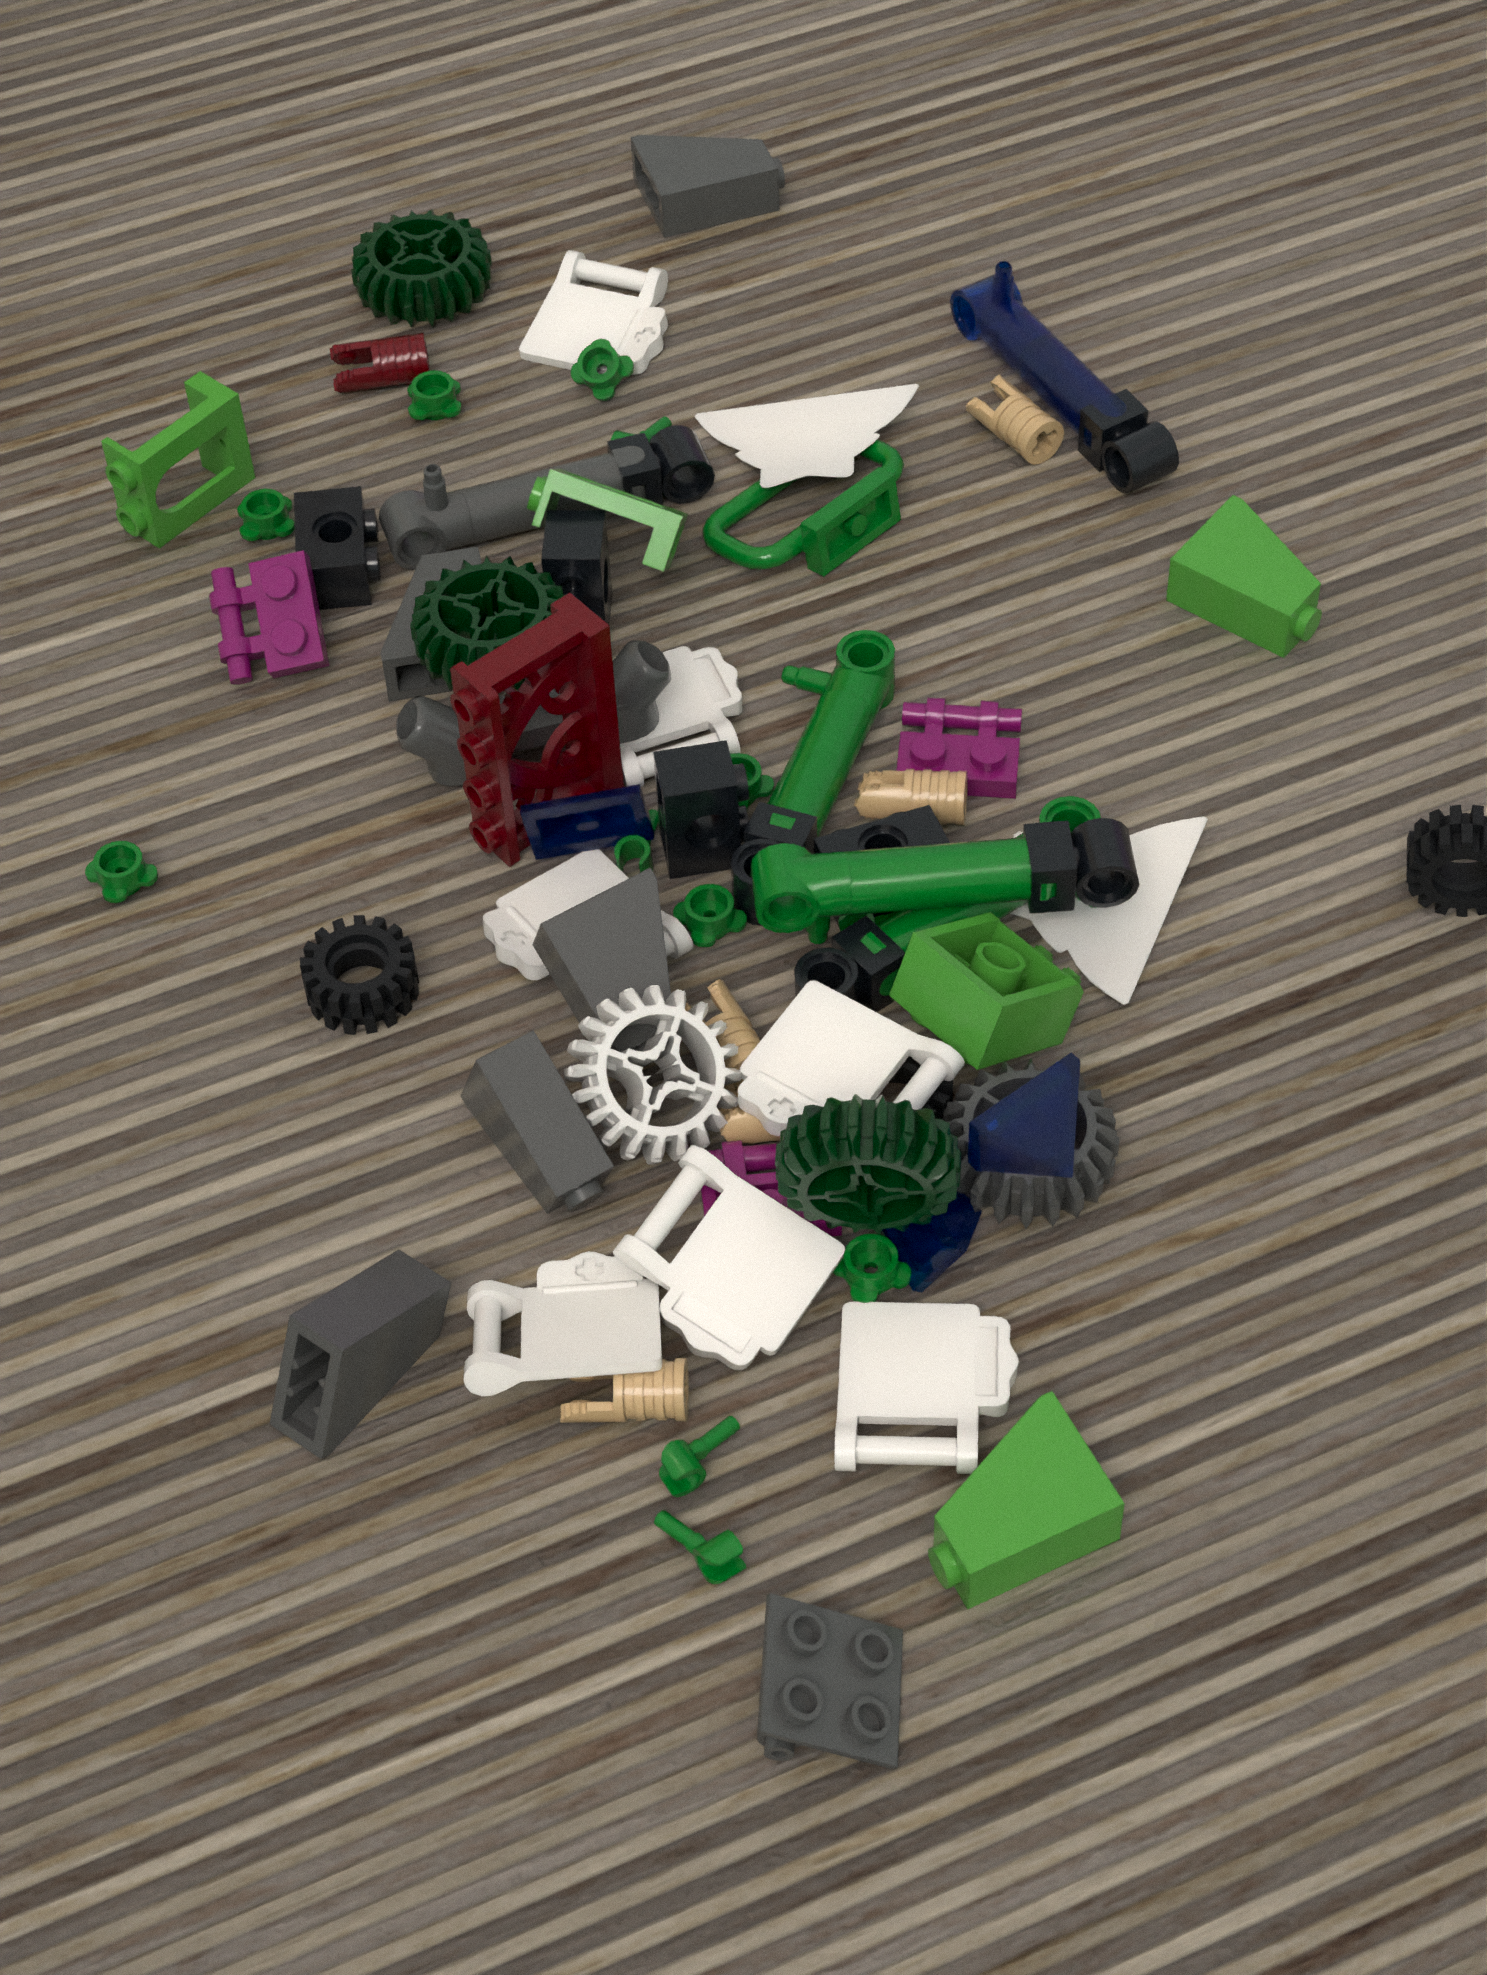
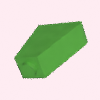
[1166,495,1322,658]
[928,1391,1125,1609]

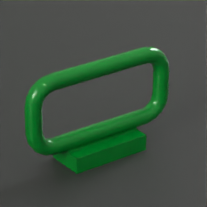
[702,439,904,577]

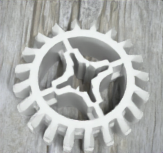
[564,985,743,1165]

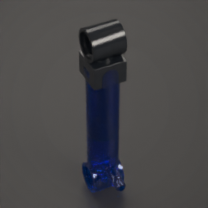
[950,261,1179,493]

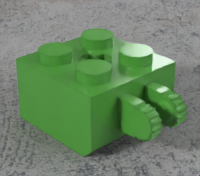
[889,912,1084,1070]

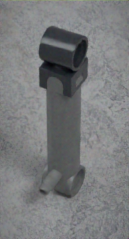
[379,425,715,570]

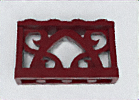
[450,593,625,867]

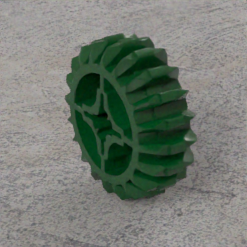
[351,209,492,328]
[410,556,565,690]
[775,1094,961,1234]

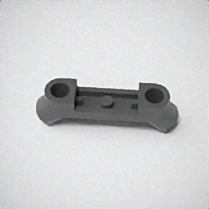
[396,640,671,786]

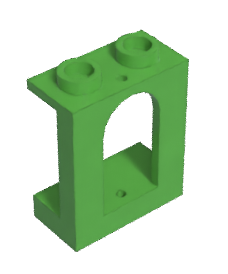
[101,371,255,549]
[527,469,688,571]

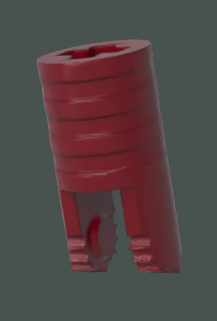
[330,333,430,393]

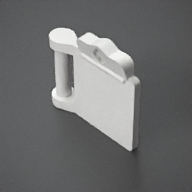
[519,250,668,375]
[620,646,742,791]
[483,847,694,981]
[738,981,965,1136]
[613,1145,845,1371]
[464,1251,662,1397]
[834,1302,1019,1474]

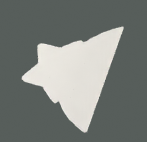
[694,384,919,488]
[1010,816,1208,1005]

